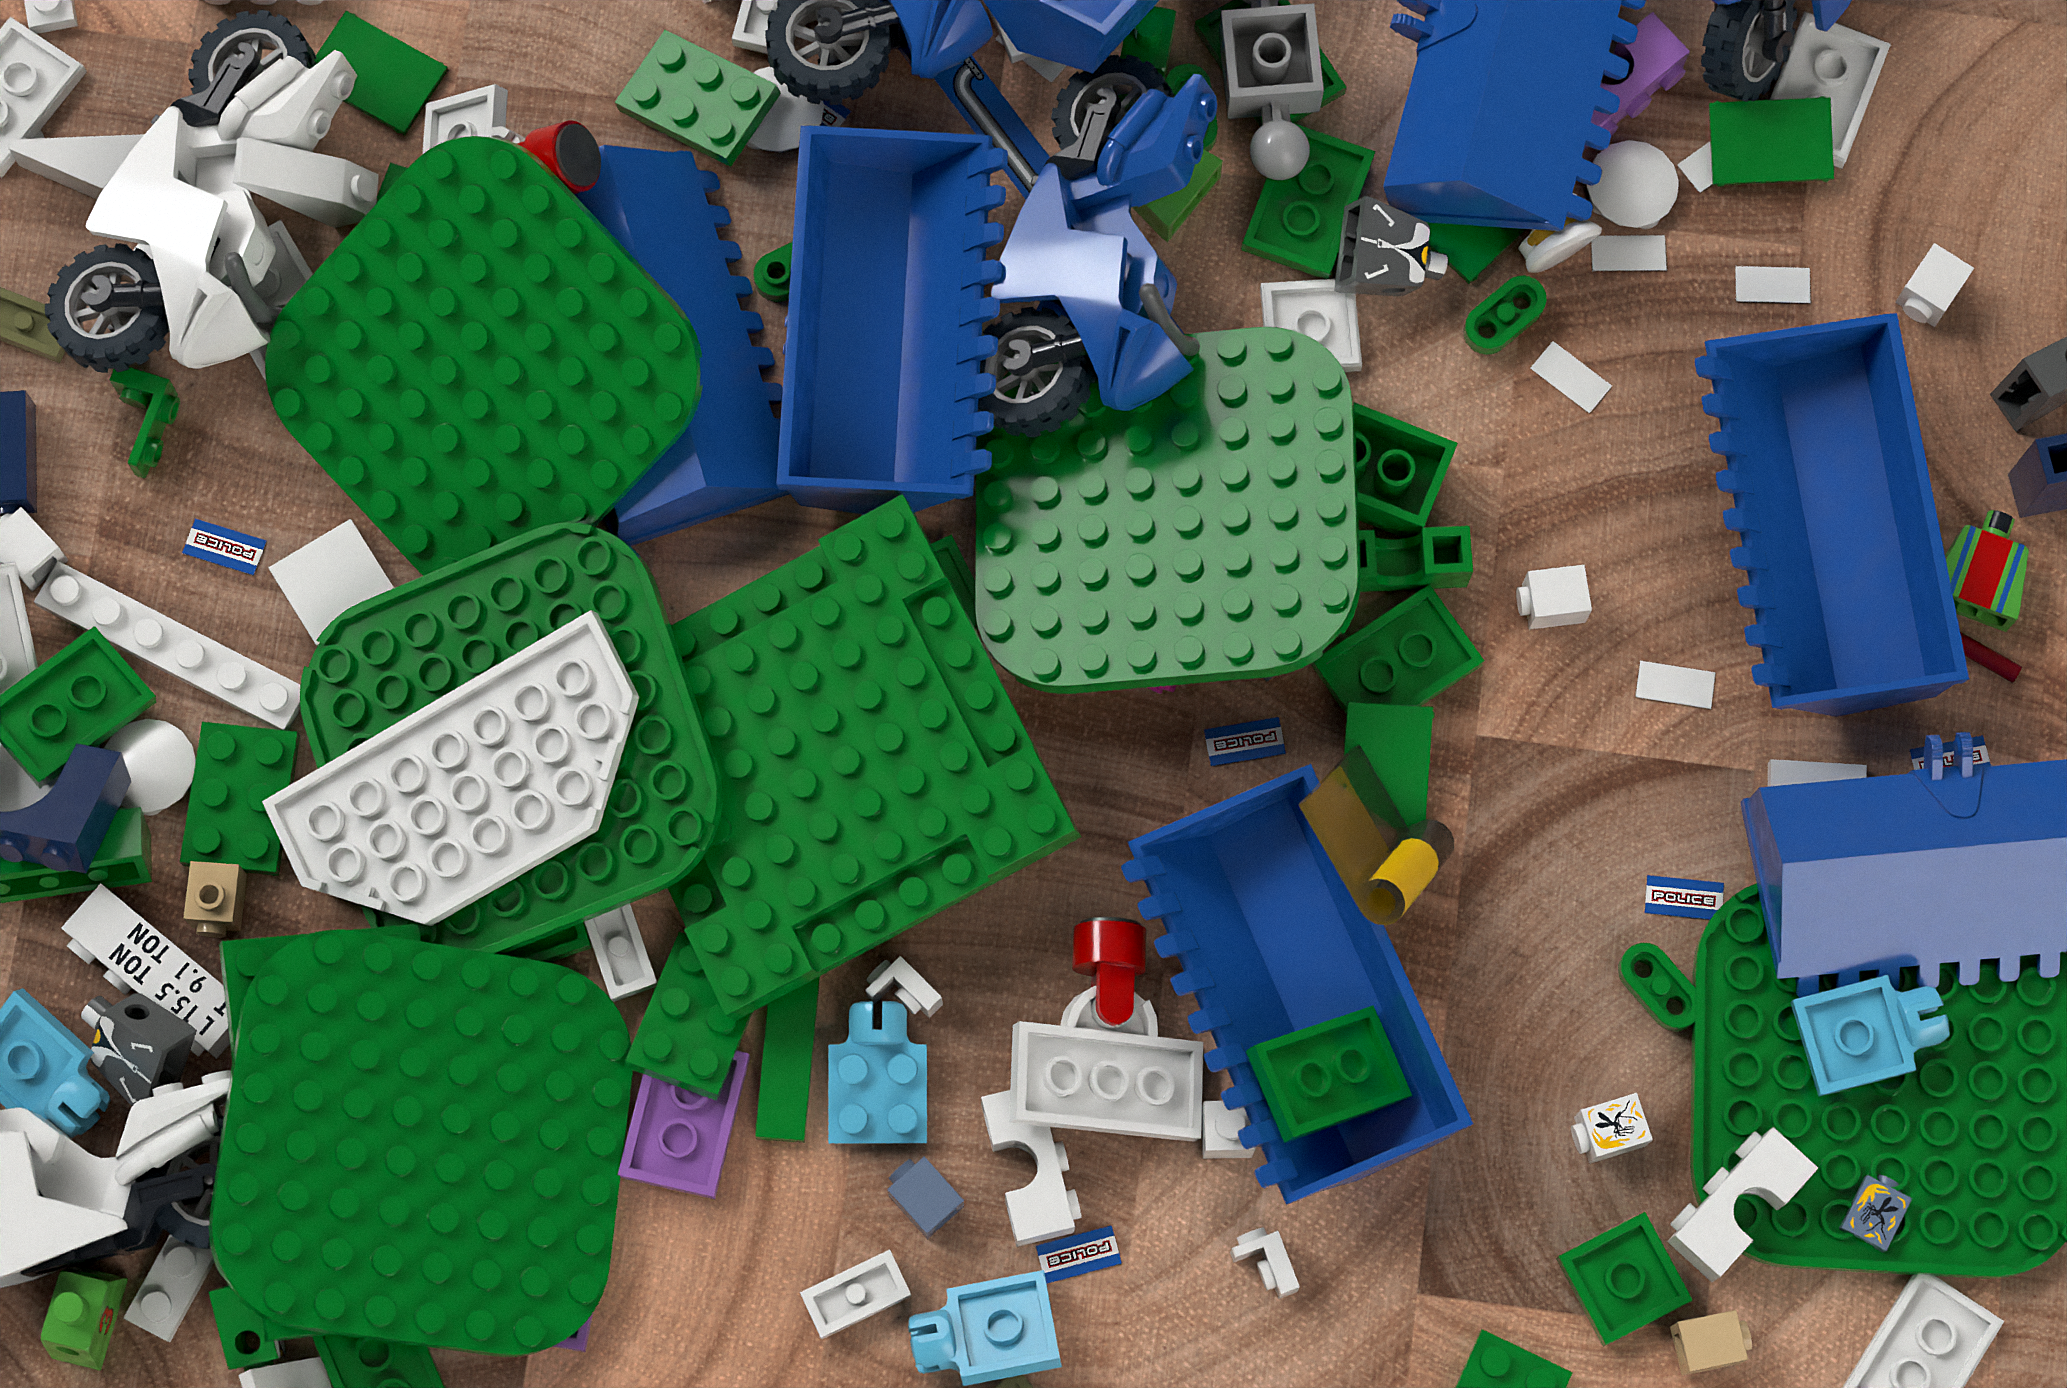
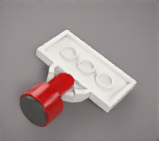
[423,84,601,194]
[1009,917,1203,1142]

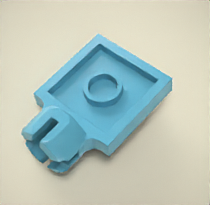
[1790,975,1949,1097]
[0,988,111,1138]
[828,1001,927,1143]
[908,1270,1062,1386]

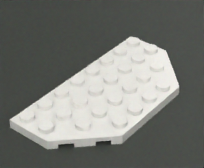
[262,610,640,926]

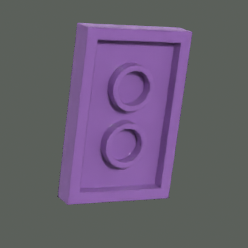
[618,1051,750,1199]

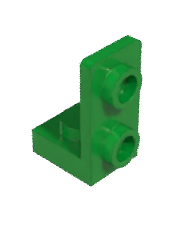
[109,367,180,479]

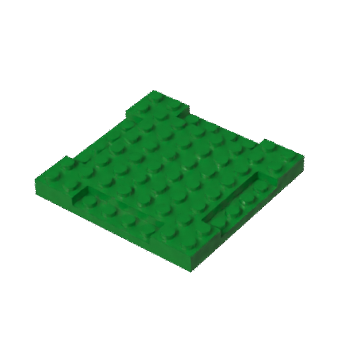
[668,494,1081,1021]

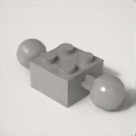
[1219,0,1324,180]

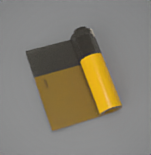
[1299,744,1455,925]

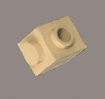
[183,861,247,938]
[1670,1310,1752,1376]

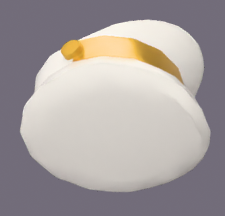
[1518,193,1602,273]

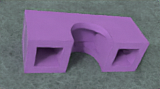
[1583,12,1690,151]

